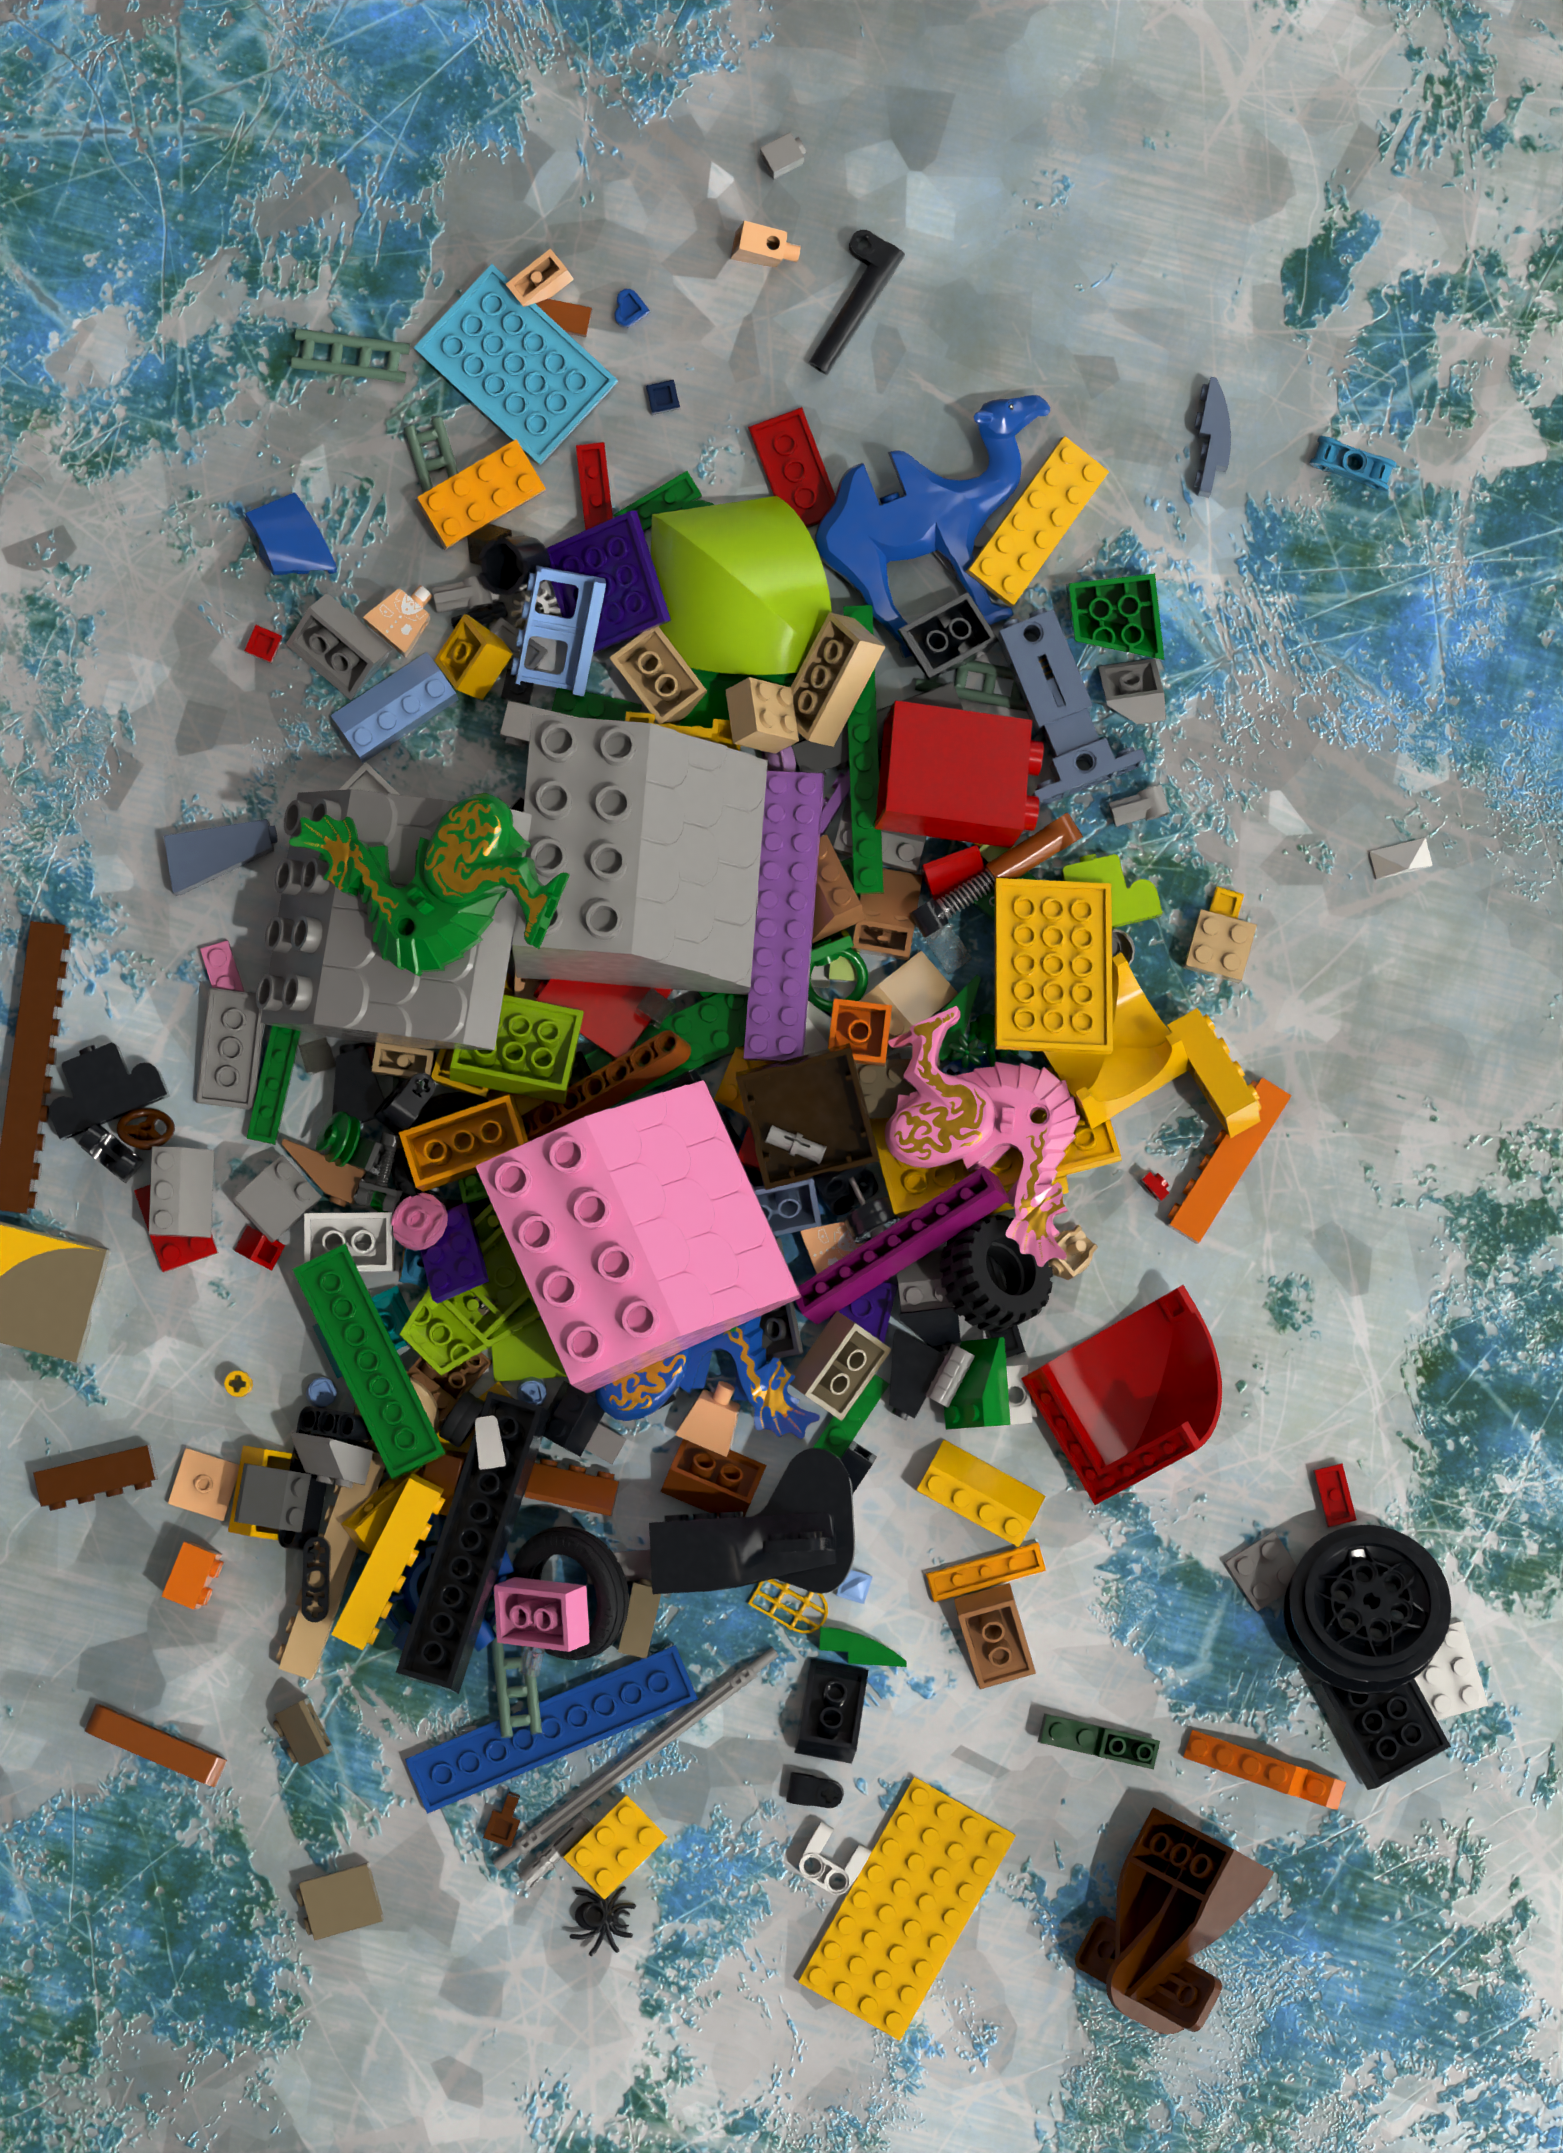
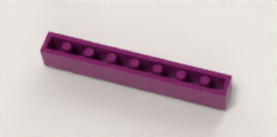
[795,1166,1010,1325]

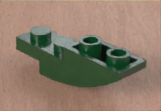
[1038,1713,1160,1770]

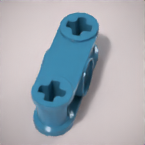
[1309,436,1397,492]

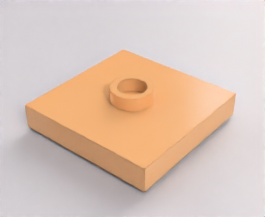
[168,1448,239,1521]

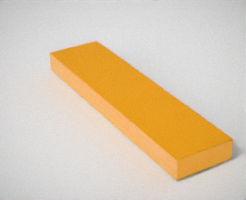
[926,1542,1046,1602]

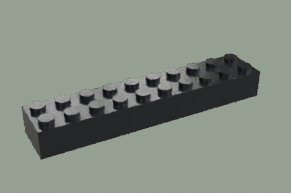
[396,1391,550,1694]

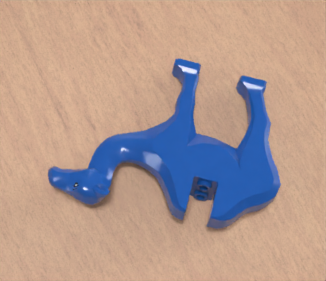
[815,395,1050,658]

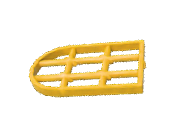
[748,1579,828,1634]

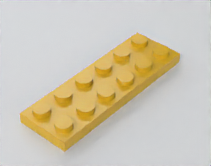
[965,436,1109,607]

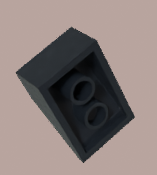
[897,592,999,680]
[794,1659,869,1764]

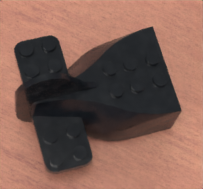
[649,1448,855,1594]

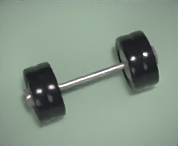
[844,1177,901,1243]

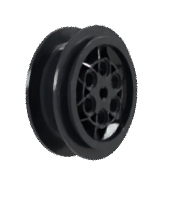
[1283,1525,1451,1694]

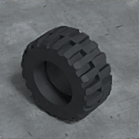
[940,1215,1053,1332]

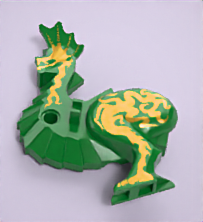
[289,793,570,977]

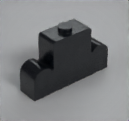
[49,1042,170,1141]

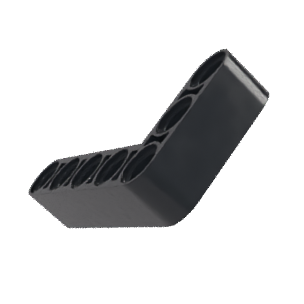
[278,1406,372,1551]

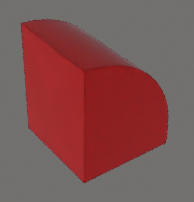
[234,1225,285,1271]

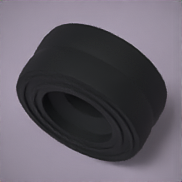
[439,1391,485,1447]

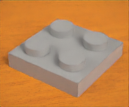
[1224,1531,1297,1612]

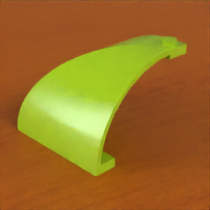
[651,496,832,675]

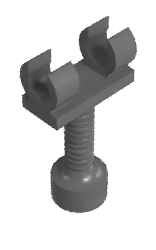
[356,1132,403,1213]

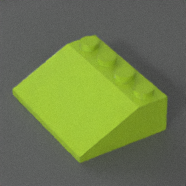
[450,994,584,1104]

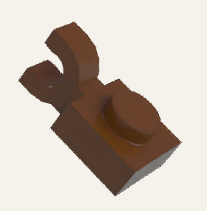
[483,1791,521,1848]

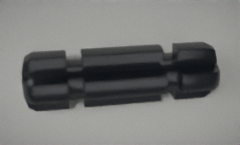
[451,602,507,629]

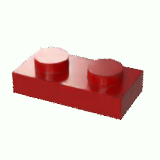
[1313,1463,1357,1527]

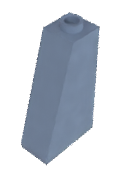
[164,819,278,896]

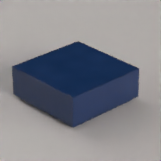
[646,380,680,415]

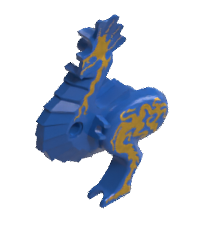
[595,1315,820,1439]

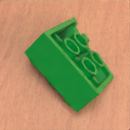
[1066,573,1165,660]

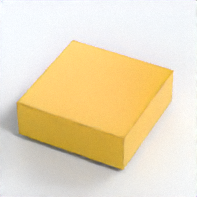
[1209,886,1244,919]

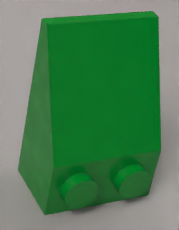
[944,1337,1011,1430]

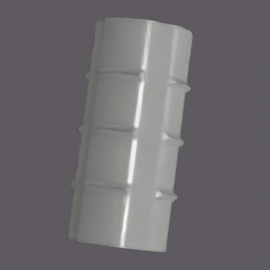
[925,1344,975,1407]

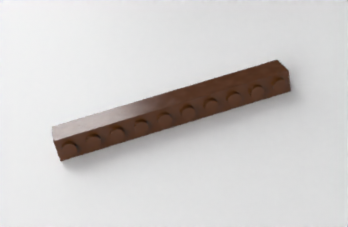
[0,921,73,1215]

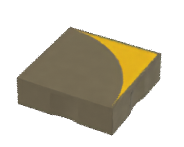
[0,1222,111,1363]

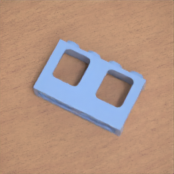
[511,566,606,696]

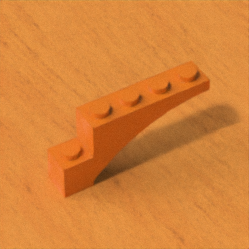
[1183,1730,1347,1810]

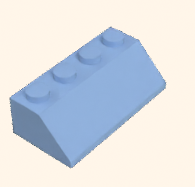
[331,652,459,763]

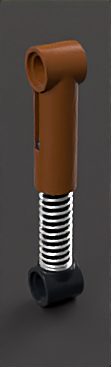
[909,812,1083,938]

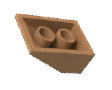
[954,1583,1036,1689]

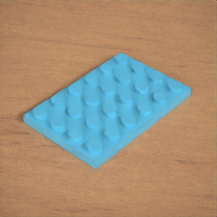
[414,264,618,466]

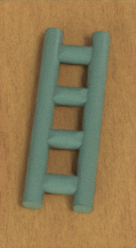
[291,329,410,383]
[404,417,459,538]
[915,660,1027,711]
[491,1625,542,1738]

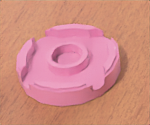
[391,1193,448,1251]

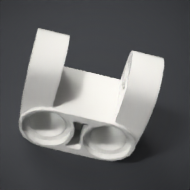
[799,1821,872,1895]

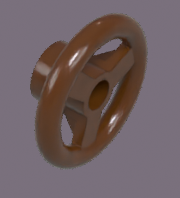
[116,1108,175,1150]

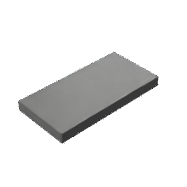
[196,987,264,1110]

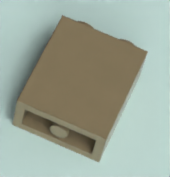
[618,1578,661,1659]
[296,1862,384,1941]

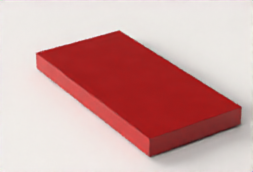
[748,407,835,528]

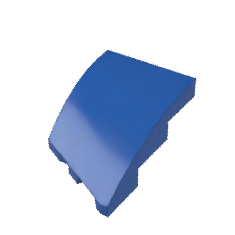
[245,492,337,575]

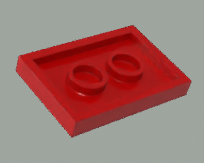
[134,1184,219,1273]

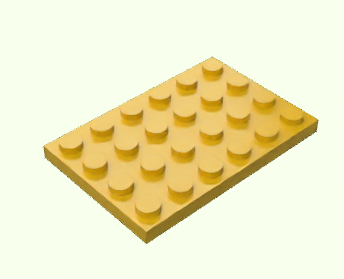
[994,878,1113,1054]

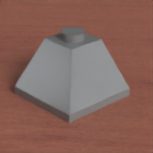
[1098,658,1166,724]

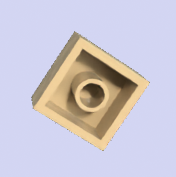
[726,677,799,754]
[1183,909,1257,984]

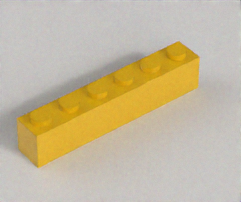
[331,1473,446,1650]

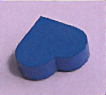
[615,289,650,328]

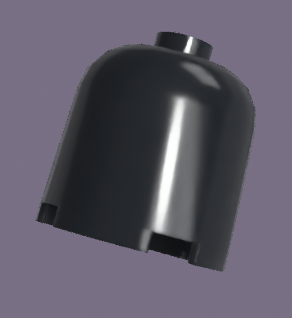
[479,535,551,596]

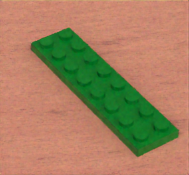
[292,1244,446,1480]

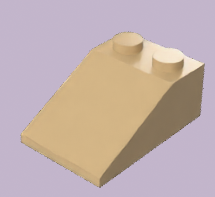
[859,950,958,1051]

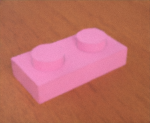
[200,940,245,992]

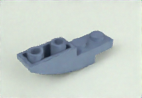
[1194,377,1231,498]

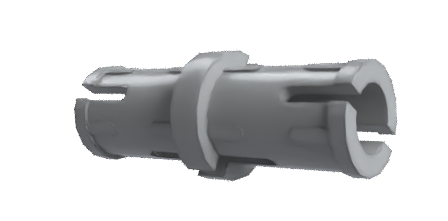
[765,1125,827,1164]

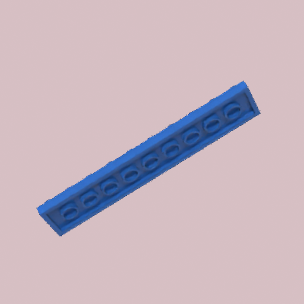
[405,1645,698,1814]

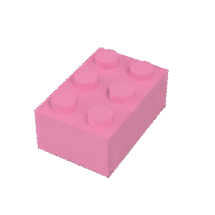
[494,1577,590,1652]

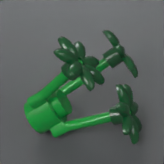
[949,1014,1019,1068]

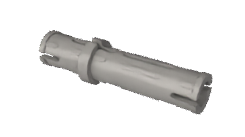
[518,1813,594,1888]

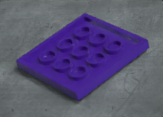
[546,511,671,654]

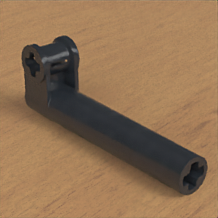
[808,230,905,375]

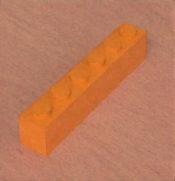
[1167,1077,1292,1244]

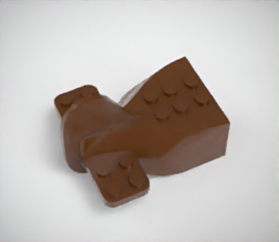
[1075,1807,1274,2035]

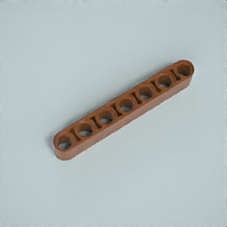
[521,1030,691,1142]

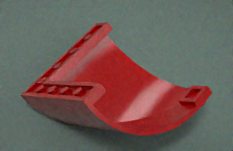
[1021,1285,1222,1505]

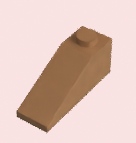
[281,1138,367,1207]

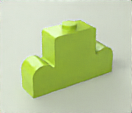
[1061,854,1163,928]

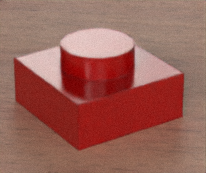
[244,625,283,664]
[1140,1171,1170,1202]

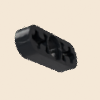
[302,1536,331,1622]

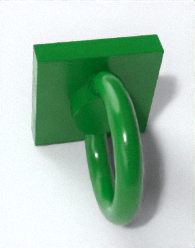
[808,929,868,1013]

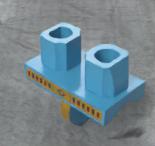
[398,1247,429,1290]

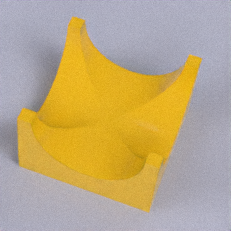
[1040,953,1191,1129]

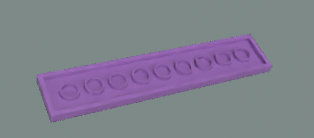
[744,771,824,1062]

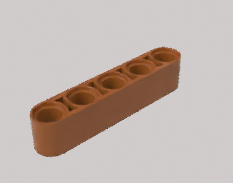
[84,1704,227,1787]

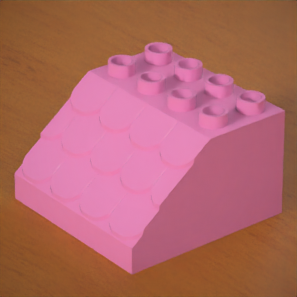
[475,1080,801,1393]

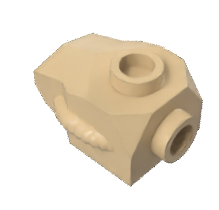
[1048,1225,1098,1280]

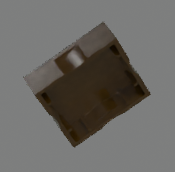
[736,1043,880,1190]

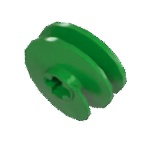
[316,1111,361,1167]

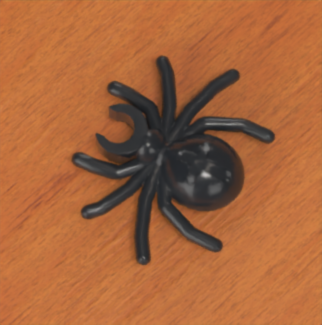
[569,1886,636,1957]

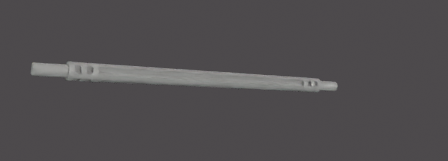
[493,1647,779,1871]

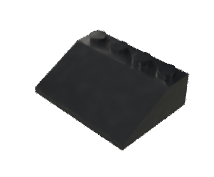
[1312,1679,1451,1790]

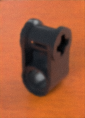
[786,1772,844,1808]

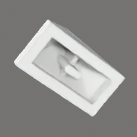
[1369,838,1433,880]

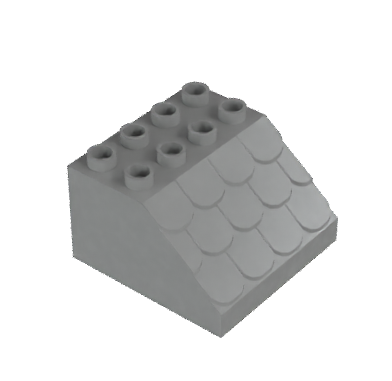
[512,714,768,995]
[256,789,532,1050]

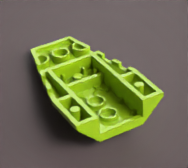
[399,1203,541,1376]

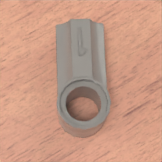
[433,576,493,613]
[1108,785,1170,827]

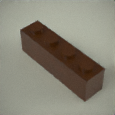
[33,1445,158,1511]

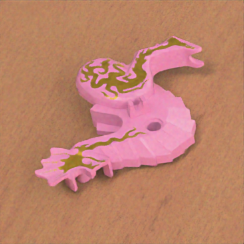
[884,1006,1080,1267]

